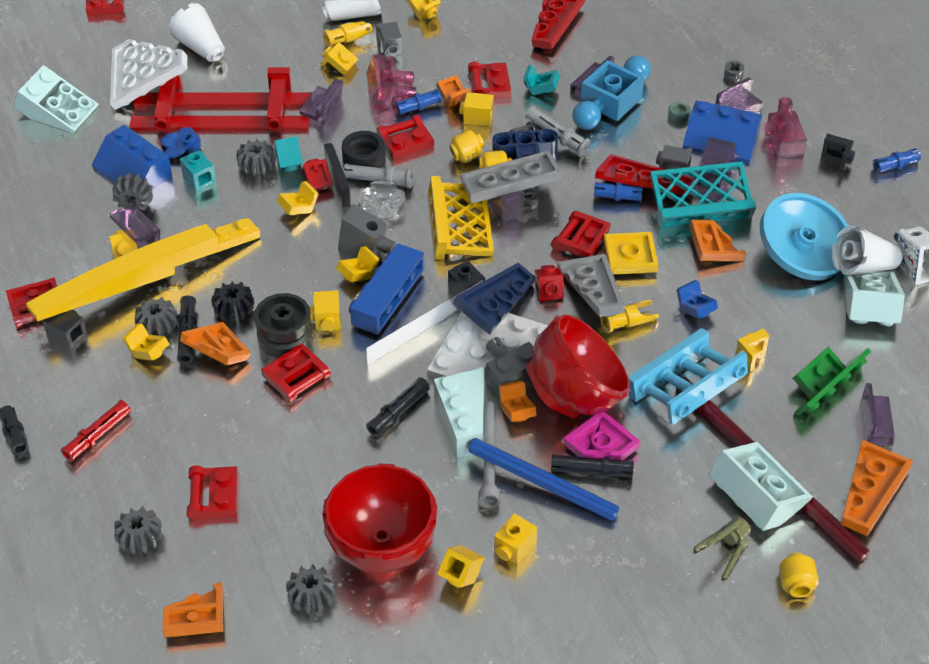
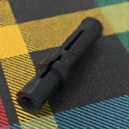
[177,295,197,364]
[366,377,430,437]
[551,454,634,478]

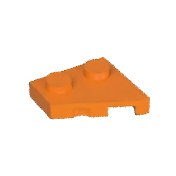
[689,220,747,262]
[180,322,250,365]
[162,582,223,638]

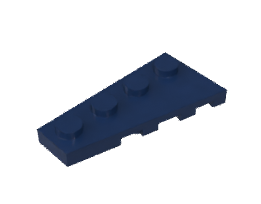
[453,263,536,335]

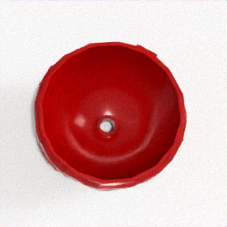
[526,314,631,418]
[322,463,438,578]

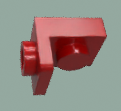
[302,158,333,191]

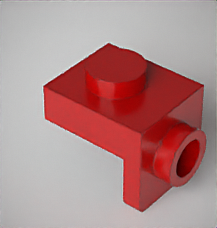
[534,265,564,301]

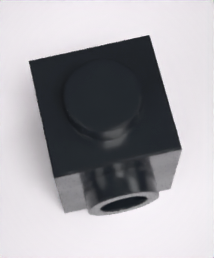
[448,261,485,295]
[42,310,87,349]

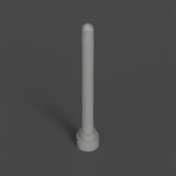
[478,401,500,508]

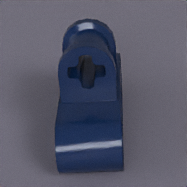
[492,129,558,160]

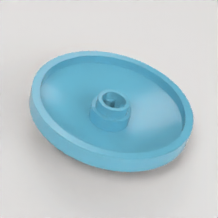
[760,193,848,280]

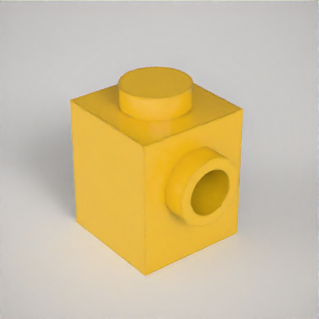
[460,92,494,127]
[309,290,341,331]
[494,513,537,565]
[437,545,485,587]

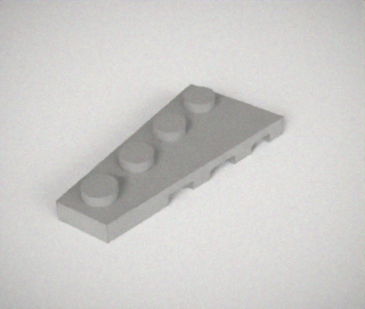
[557,254,625,317]

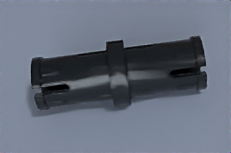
[0,405,29,455]

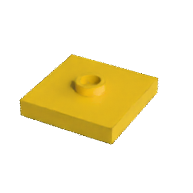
[603,232,659,275]

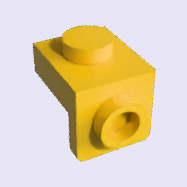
[406,0,441,20]
[320,42,358,75]
[276,181,318,215]
[109,230,137,259]
[336,246,379,282]
[123,323,170,361]
[735,328,769,372]

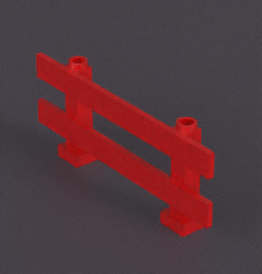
[129,67,312,131]

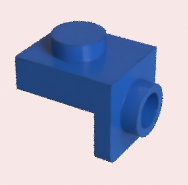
[676,280,718,319]

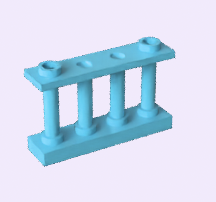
[628,328,748,425]

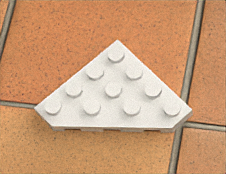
[110,39,187,110]
[427,312,548,379]

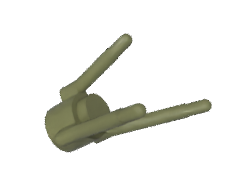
[694,516,751,579]

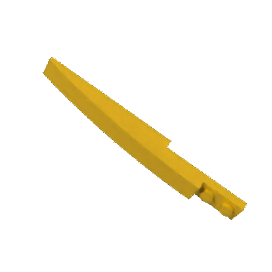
[26,218,260,321]

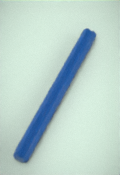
[468,438,619,521]

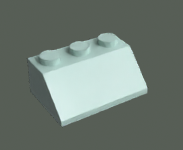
[708,442,813,531]

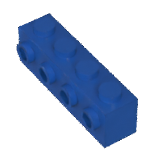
[349,243,425,335]

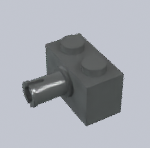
[485,337,534,400]

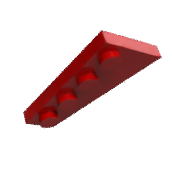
[531,0,585,49]
[595,154,697,196]

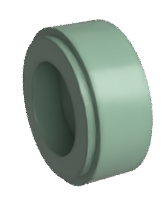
[668,102,691,123]

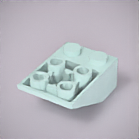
[13,65,99,133]

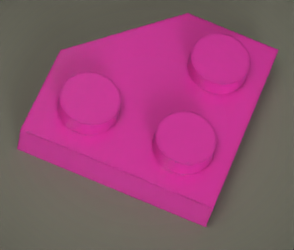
[564,412,640,460]

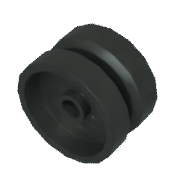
[254,293,313,358]

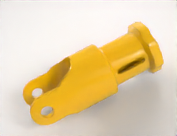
[322,21,373,48]
[600,300,660,334]

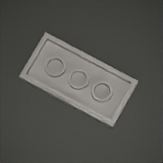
[460,151,563,204]

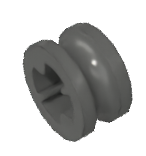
[724,60,745,81]

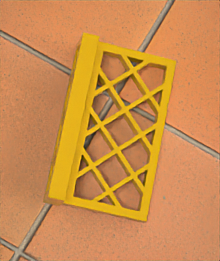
[428,176,494,260]

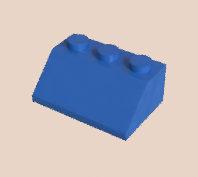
[683,100,763,164]
[92,125,172,189]

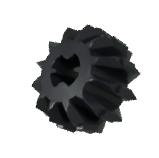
[211,281,255,323]

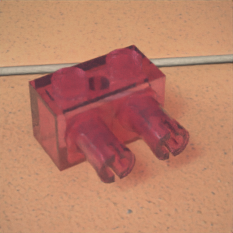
[366,54,417,106]
[764,97,807,160]

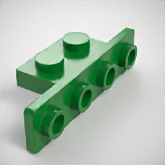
[792,346,871,416]

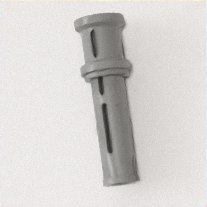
[525,106,591,157]
[343,164,415,189]

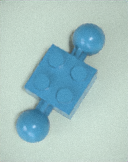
[572,55,651,130]

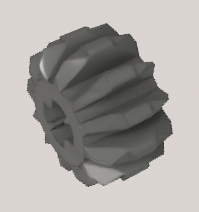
[236,139,276,177]
[112,172,153,213]
[134,297,178,336]
[114,506,162,555]
[286,563,336,615]

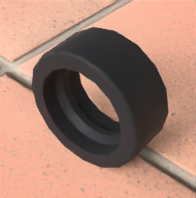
[341,131,385,168]

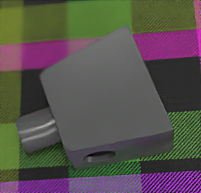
[338,204,396,256]

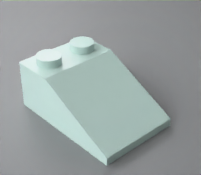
[844,271,905,326]

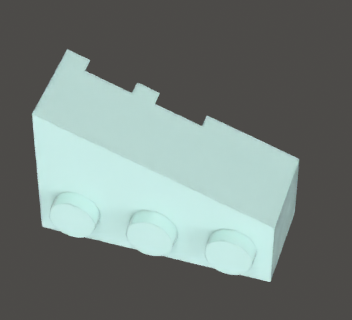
[434,367,484,459]

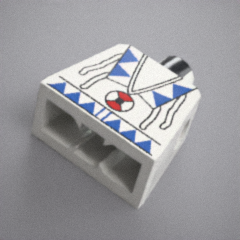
[894,227,929,286]

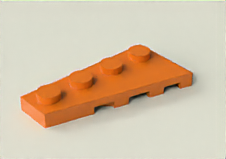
[841,440,913,536]

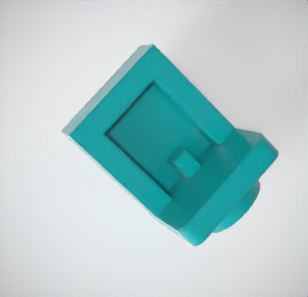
[523,65,561,95]

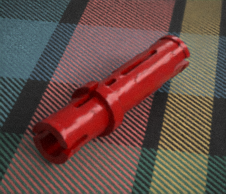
[61,400,131,462]

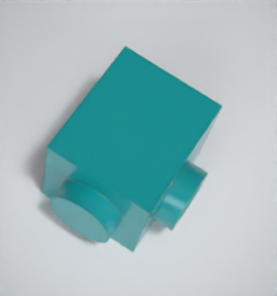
[273,136,303,172]
[180,150,216,191]

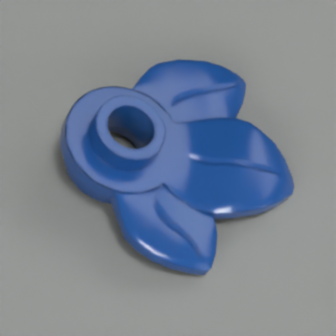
[160,127,201,159]

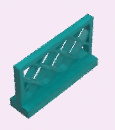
[650,161,757,229]

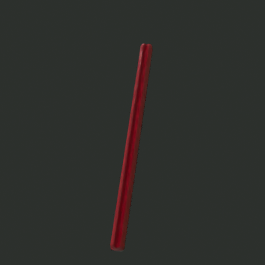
[676,377,870,562]

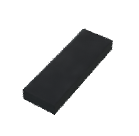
[323,143,351,207]

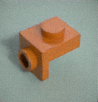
[436,75,470,108]
[499,380,536,422]

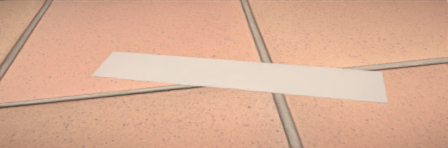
[366,280,483,365]

